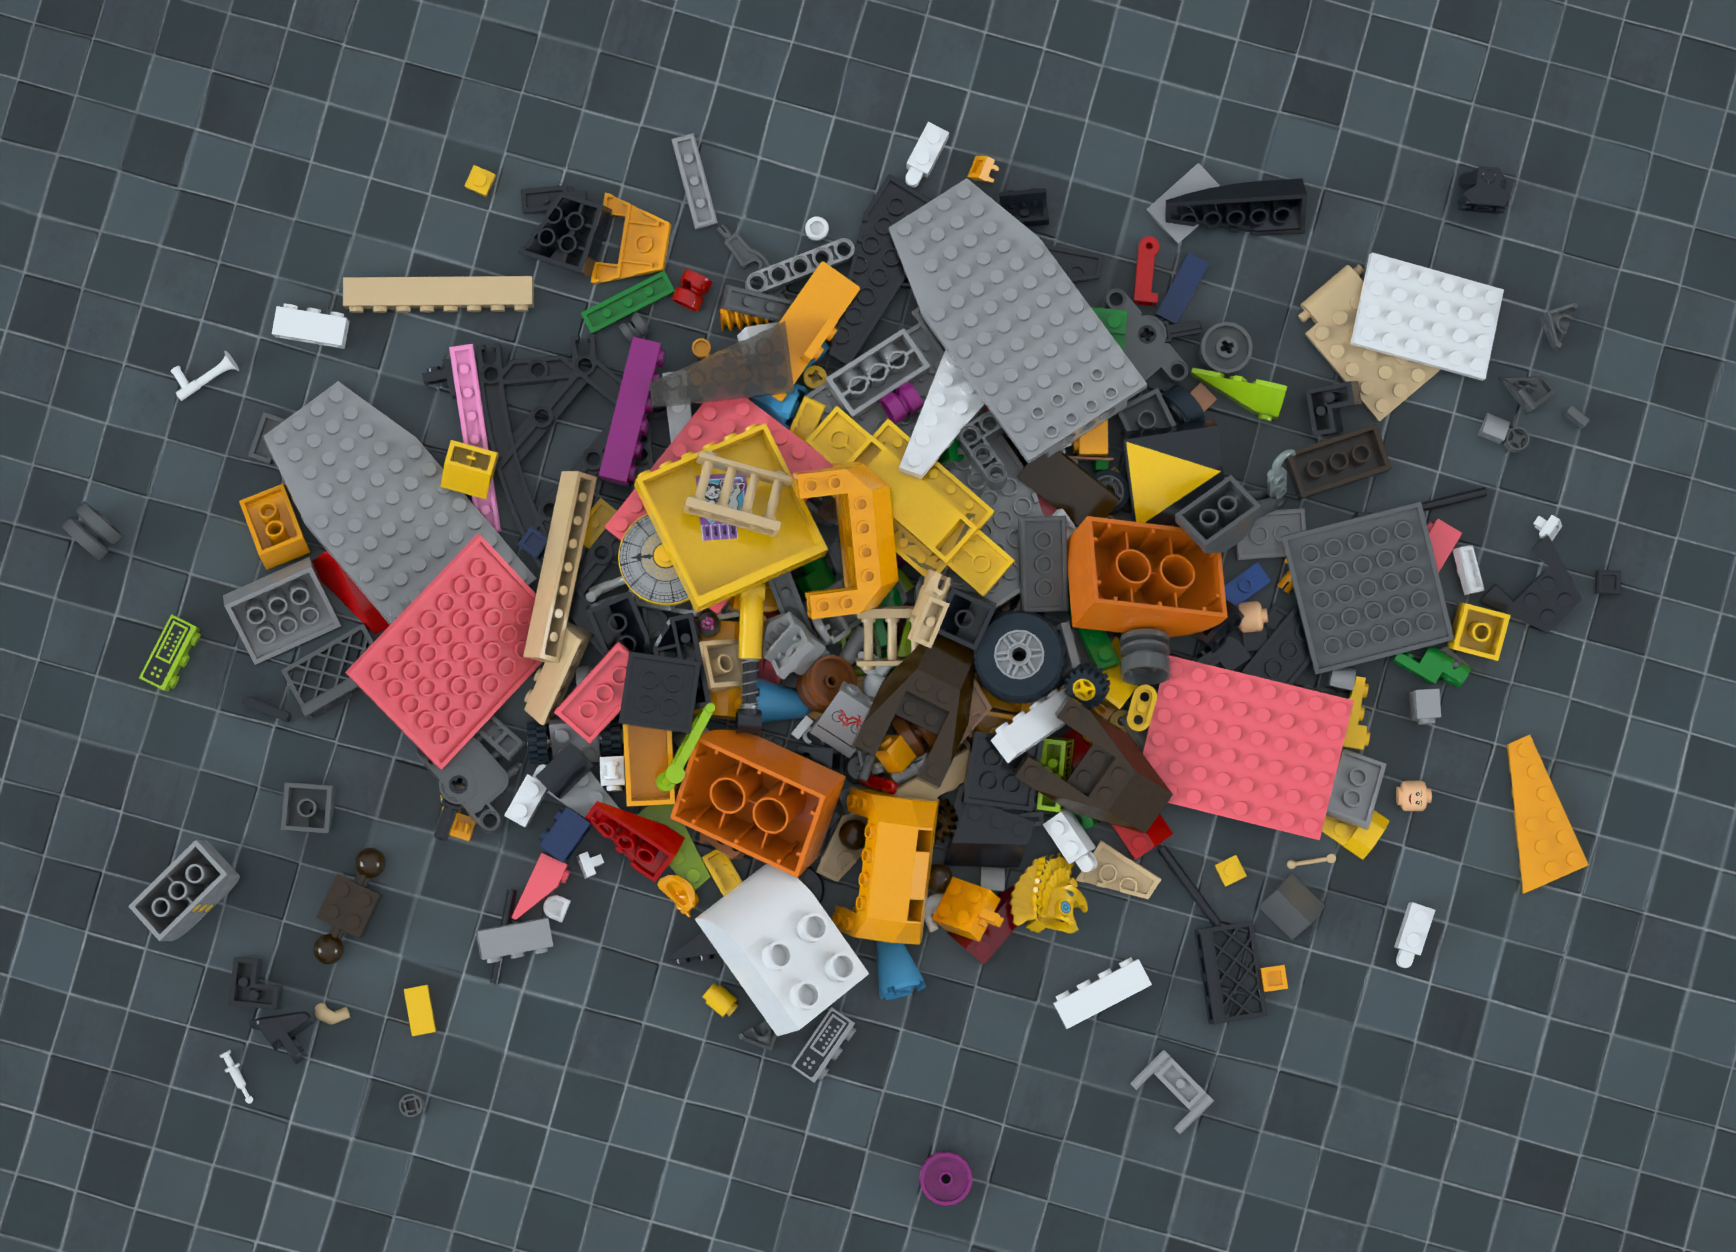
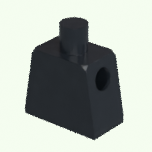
[792,746,841,773]

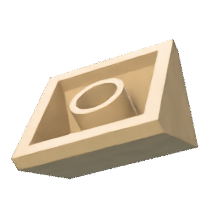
[699,639,743,693]

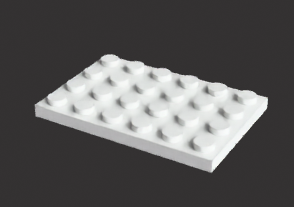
[1350,253,1504,381]

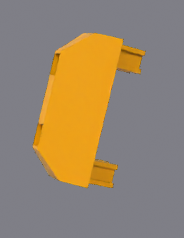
[793,462,899,619]
[832,787,939,944]

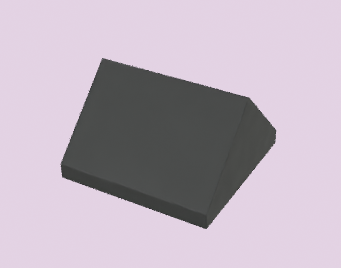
[1258,873,1325,940]

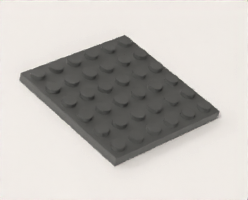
[1281,501,1454,675]

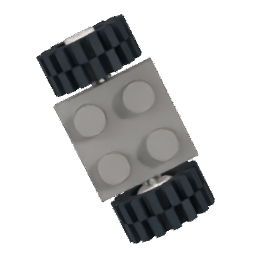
[527,715,624,765]

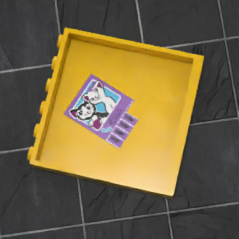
[634,423,828,613]

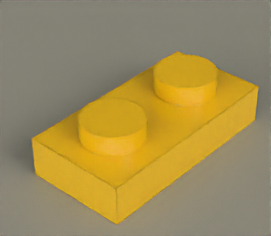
[583,498,617,550]

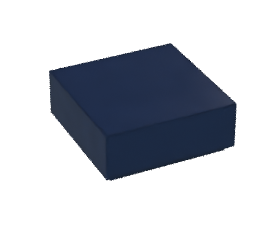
[517,526,548,559]

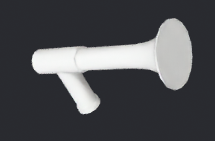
[171,351,239,401]
[586,576,626,602]

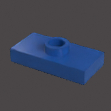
[1224,562,1271,606]

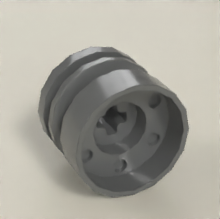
[1120,628,1171,685]

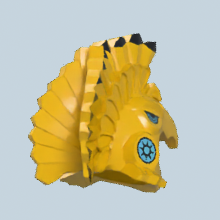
[1009,853,1088,934]

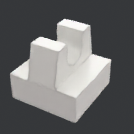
[576,852,604,879]

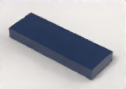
[1155,252,1209,324]

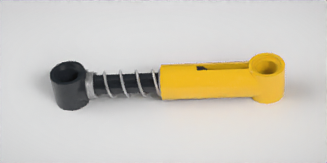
[735,583,765,734]

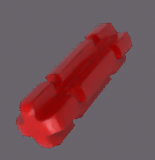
[859,774,898,795]

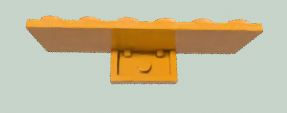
[743,261,860,402]

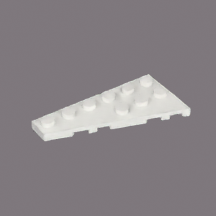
[898,349,985,479]

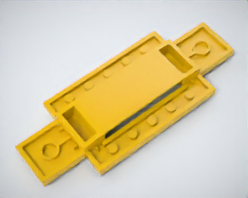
[806,406,1015,597]

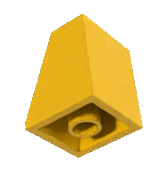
[1085,637,1138,711]

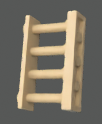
[683,451,793,537]
[855,606,919,670]

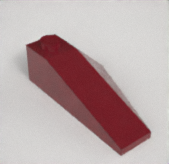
[947,885,1017,965]

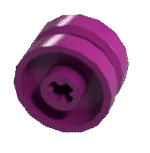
[919,1151,973,1206]

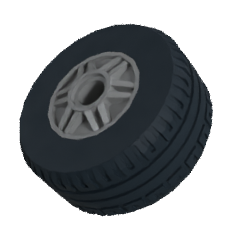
[974,610,1065,704]

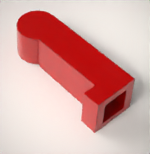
[1133,236,1160,307]

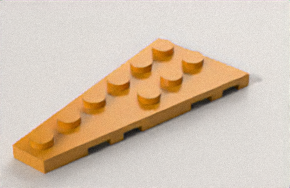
[1507,735,1589,894]

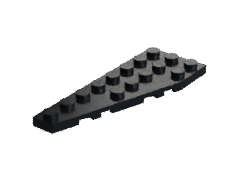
[829,174,931,365]

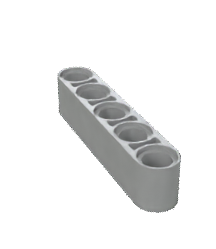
[745,238,855,294]

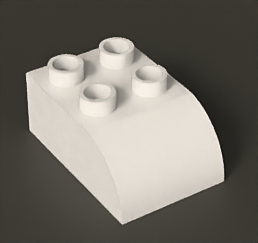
[695,864,869,1036]

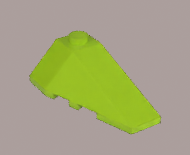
[1190,368,1287,422]

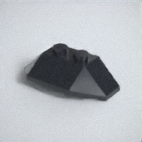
[653,613,712,710]

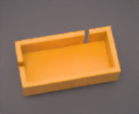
[623,725,675,806]

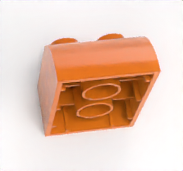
[1067,516,1228,637]
[670,730,846,878]

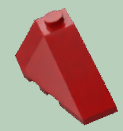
[312,550,390,635]
[585,801,685,882]

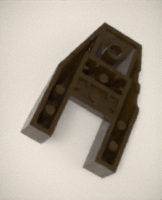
[851,633,975,789]
[1014,694,1173,833]

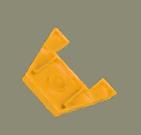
[591,193,671,284]

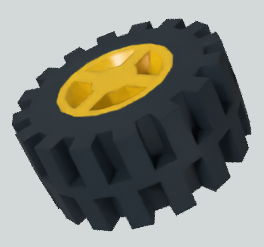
[1064,663,1110,709]

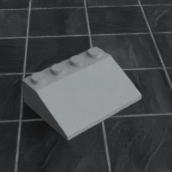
[223,556,341,665]

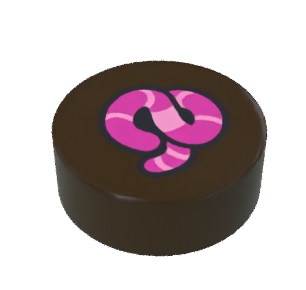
[696,612,721,637]

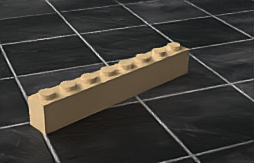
[343,276,534,313]
[523,471,597,663]

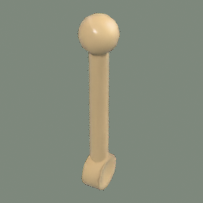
[1287,854,1336,869]

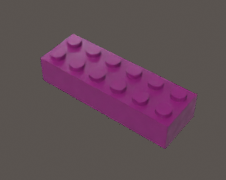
[599,337,666,487]

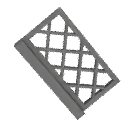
[281,623,374,721]

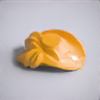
[657,875,699,918]

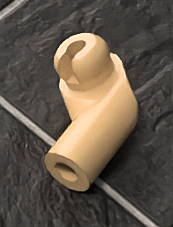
[314,1003,351,1025]

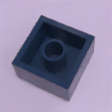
[539,807,593,863]

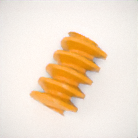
[720,306,769,332]

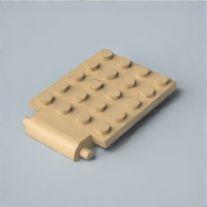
[1298,264,1441,422]

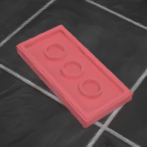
[554,641,629,743]

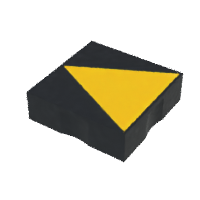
[1120,418,1224,526]

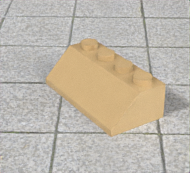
[524,622,593,725]
[879,739,970,799]

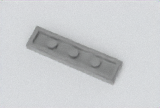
[671,133,718,230]

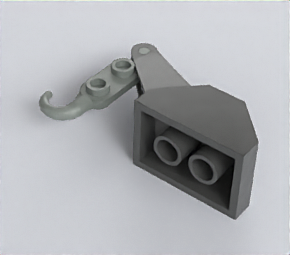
[1175,449,1296,553]

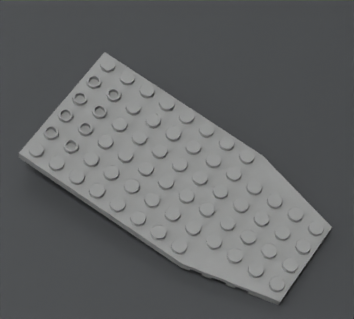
[889,178,1147,464]
[806,321,1045,610]
[263,381,537,625]

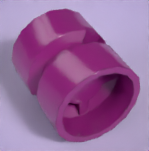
[879,381,924,425]

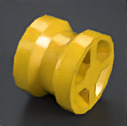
[804,365,827,391]

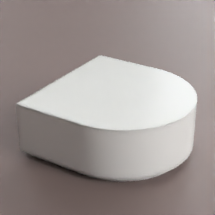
[543,895,571,923]

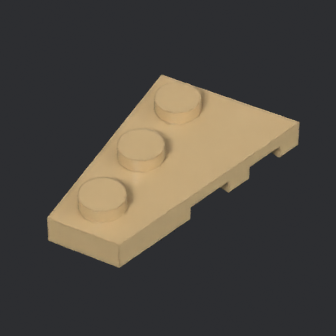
[1076,840,1161,899]

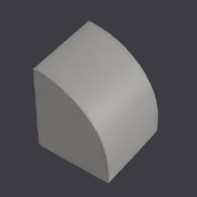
[1478,413,1510,444]
[1326,667,1356,692]
[980,866,1005,891]

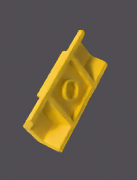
[1322,810,1389,860]

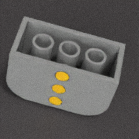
[128,840,240,941]

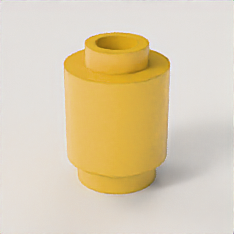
[702,983,738,1017]

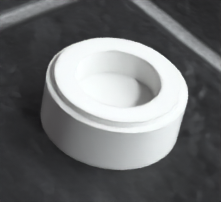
[805,217,829,241]

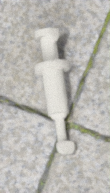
[219,1050,253,1103]

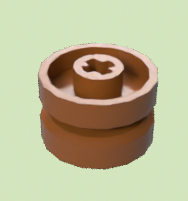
[796,654,858,713]
[890,715,936,759]

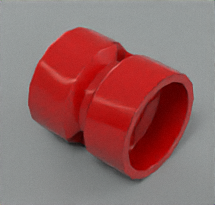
[671,269,713,312]

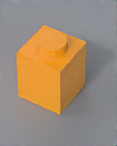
[875,735,917,773]

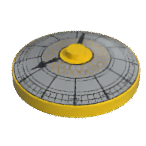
[618,514,690,606]

